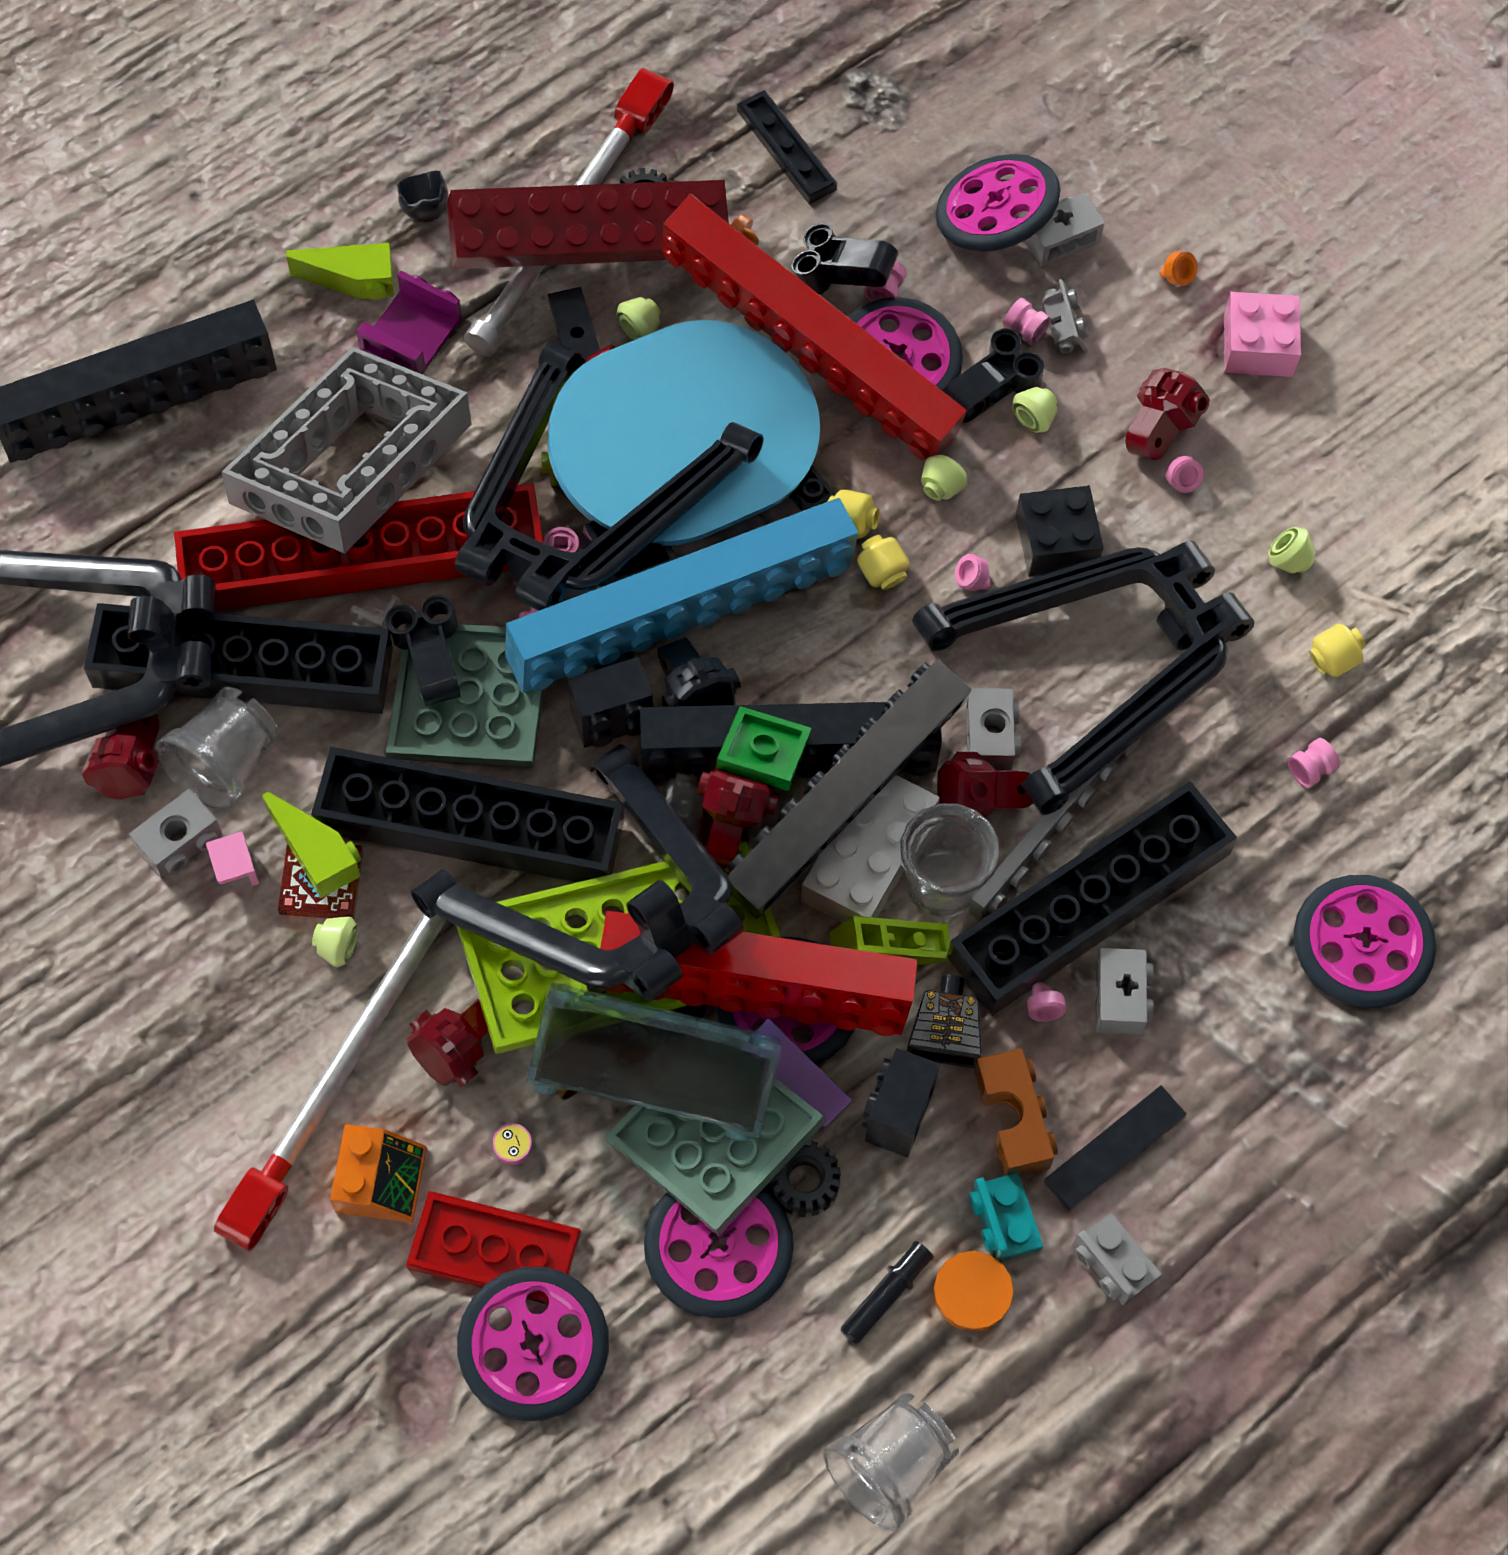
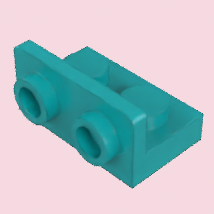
[969,1172,1043,1262]

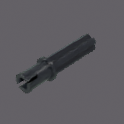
[840,1241,934,1344]

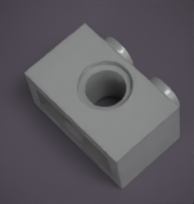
[965,688,1021,770]
[129,788,222,880]

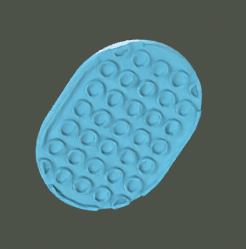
[548,320,820,546]

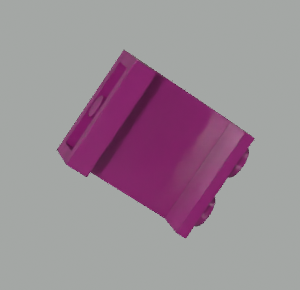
[356,271,462,374]

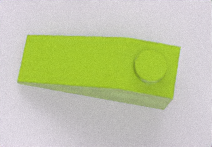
[286,243,395,300]
[262,792,362,898]
[829,916,951,965]

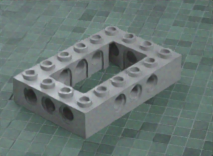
[222,347,472,554]

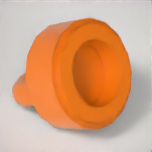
[731,214,759,246]
[1159,251,1198,286]

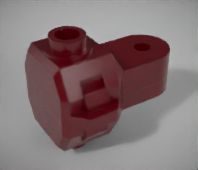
[1125,368,1210,460]
[82,714,160,799]
[937,751,1033,826]
[697,768,780,868]
[406,998,489,1087]

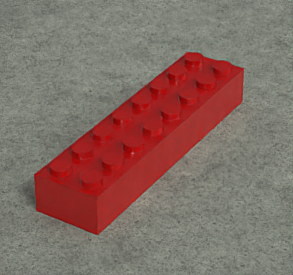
[600,911,917,1036]

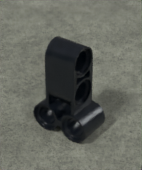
[791,223,899,295]
[942,328,1044,423]
[385,595,461,707]

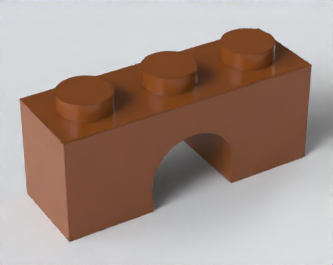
[974,1048,1058,1176]

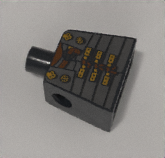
[906,974,982,1068]

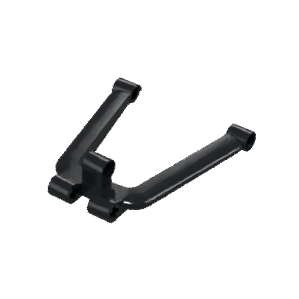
[455,341,764,611]
[912,541,1255,815]
[0,550,216,767]
[411,744,744,1001]

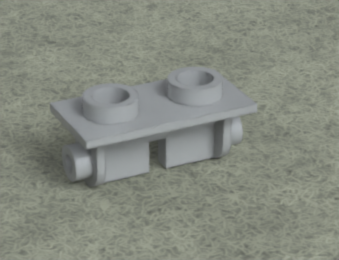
[1042,279,1089,354]

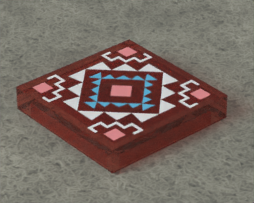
[278,845,363,920]

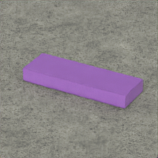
[741,1018,852,1128]

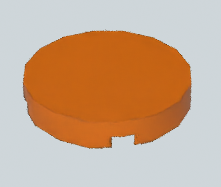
[933,1251,1014,1331]

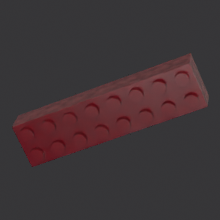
[447,180,729,269]

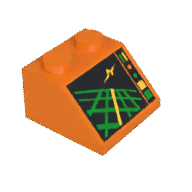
[330,1124,427,1223]

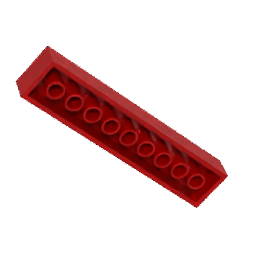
[662,194,967,460]
[174,483,543,612]

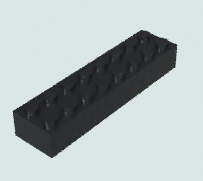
[0,299,277,463]
[84,603,393,714]
[725,659,972,919]
[640,702,942,782]
[311,747,625,882]
[947,781,1238,1016]

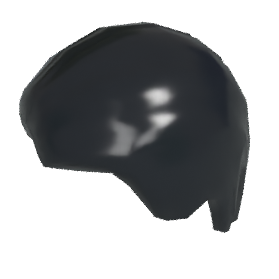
[397,170,449,222]

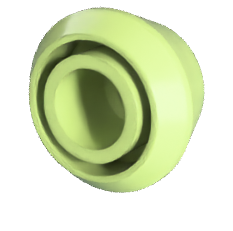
[616,297,661,340]
[1012,387,1058,433]
[921,455,967,501]
[1268,527,1315,574]
[312,916,358,968]

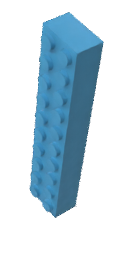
[505,498,859,693]

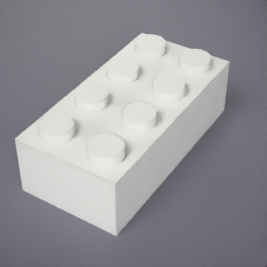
[801,775,940,923]

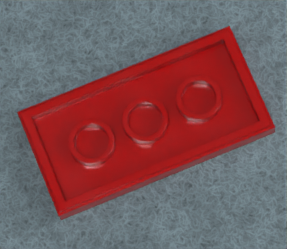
[406,1191,581,1305]

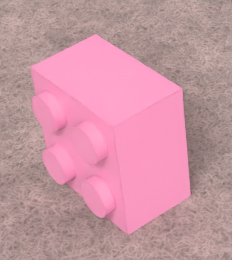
[1224,292,1301,377]

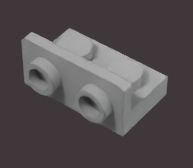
[1073,1213,1162,1306]

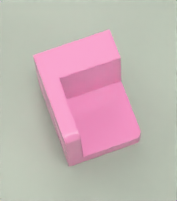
[206,831,259,886]

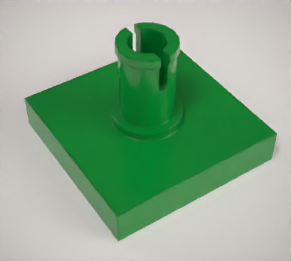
[716,706,812,791]

